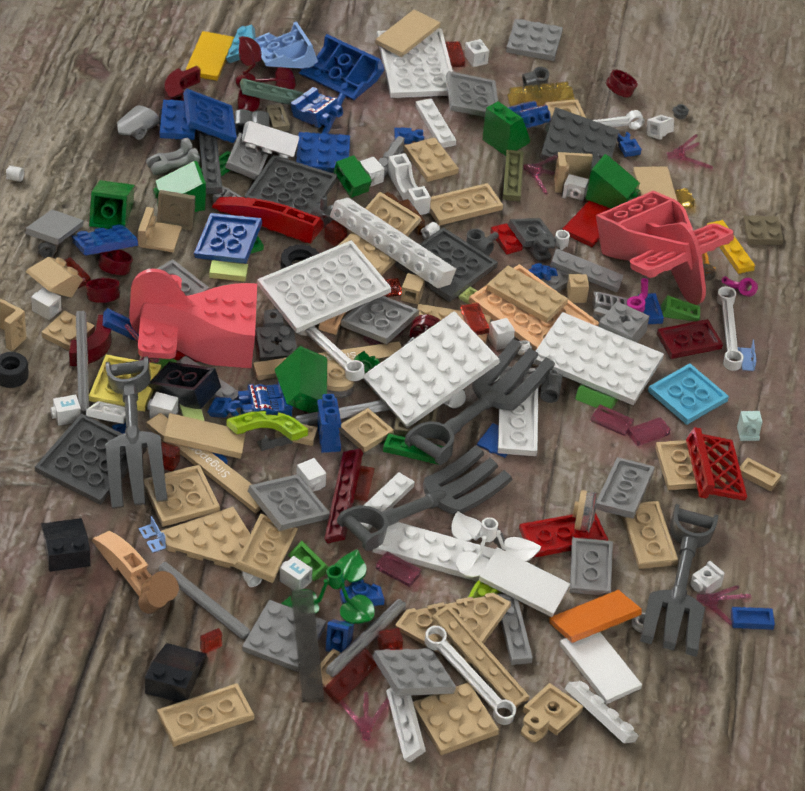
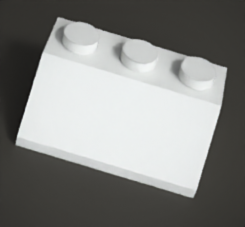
[241,121,299,159]

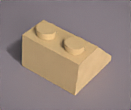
[26,257,83,298]

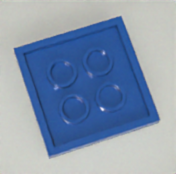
[183,88,237,143]
[296,132,350,173]
[194,213,262,264]
[72,225,138,256]

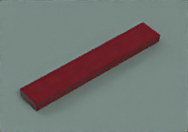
[324,448,363,544]

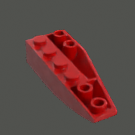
[212,197,324,244]

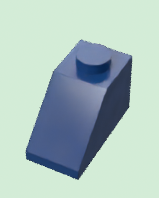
[325,619,354,653]

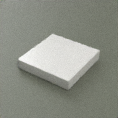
[86,401,126,424]

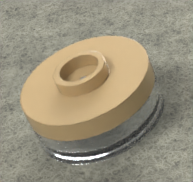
[327,363,355,398]
[572,490,597,532]

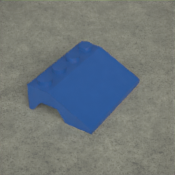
[299,34,385,100]

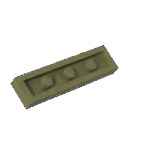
[503,150,524,201]

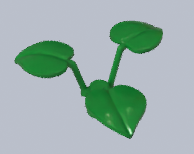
[281,549,375,624]

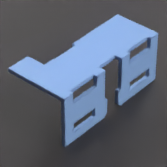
[738,340,756,371]
[138,516,166,553]

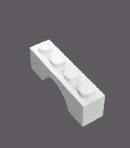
[387,153,431,215]

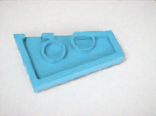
[226,24,256,63]

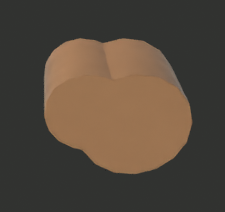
[138,571,179,614]

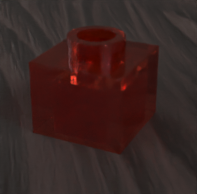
[324,220,348,246]
[162,442,180,471]
[377,628,404,650]

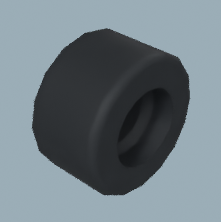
[0,352,29,388]

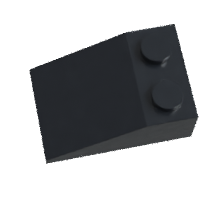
[149,362,221,409]
[41,518,91,572]
[145,643,207,703]

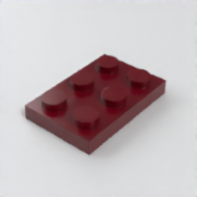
[657,319,723,359]

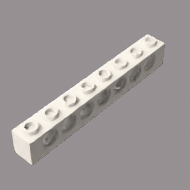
[330,198,456,288]

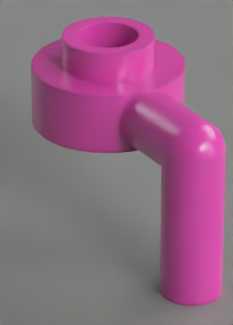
[722,276,758,297]
[627,278,648,312]

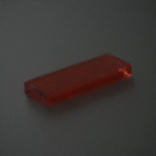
[323,648,378,704]

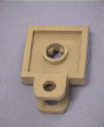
[521,683,583,743]

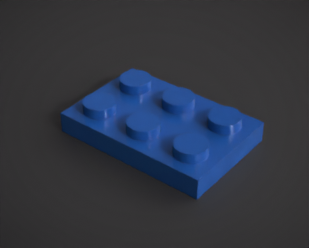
[160,100,195,140]

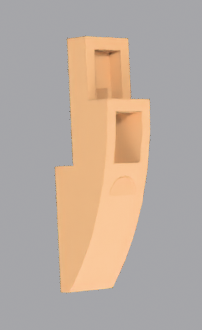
[92,531,151,597]

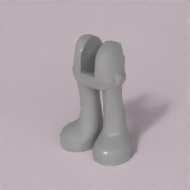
[146,137,200,175]

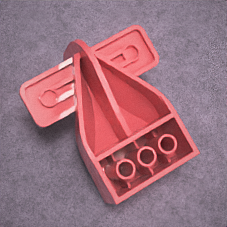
[596,190,734,305]
[129,269,257,368]

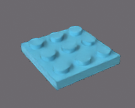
[648,363,729,425]

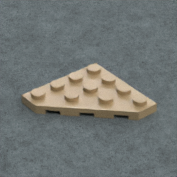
[160,507,250,572]
[395,593,511,664]

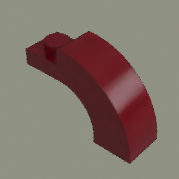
[165,66,201,101]
[69,315,112,366]

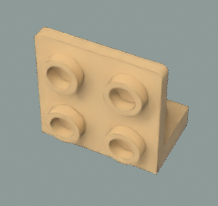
[554,152,593,193]
[138,207,182,252]
[0,299,27,351]

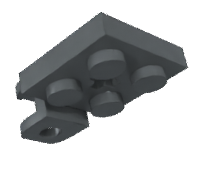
[508,218,556,260]
[255,309,297,362]

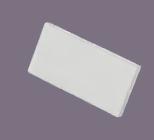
[479,547,570,617]
[560,632,642,704]

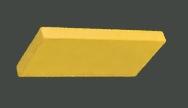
[185,31,234,81]

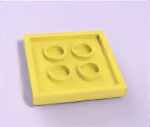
[89,355,161,412]

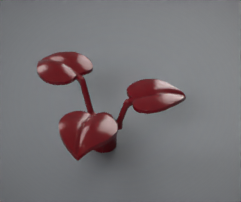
[236,36,296,112]

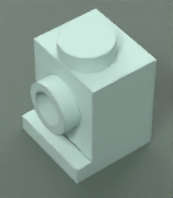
[737,411,762,441]

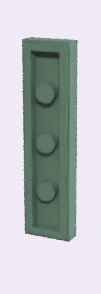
[240,79,303,105]

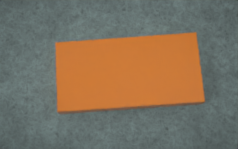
[549,590,642,643]

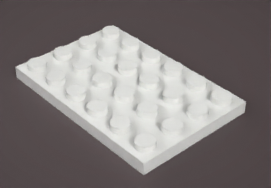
[377,29,453,98]
[257,240,391,333]
[363,311,500,428]
[533,312,664,405]

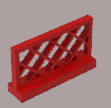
[686,427,747,501]

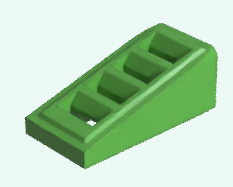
[661,295,700,321]

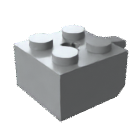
[593,301,649,343]

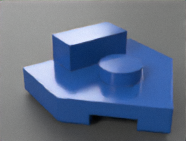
[340,579,385,606]

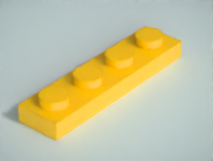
[707,220,755,274]

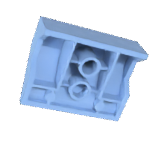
[255,22,318,69]

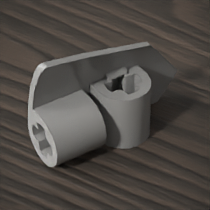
[117,105,160,140]

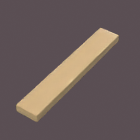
[431,604,530,709]

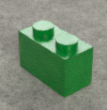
[333,155,372,198]

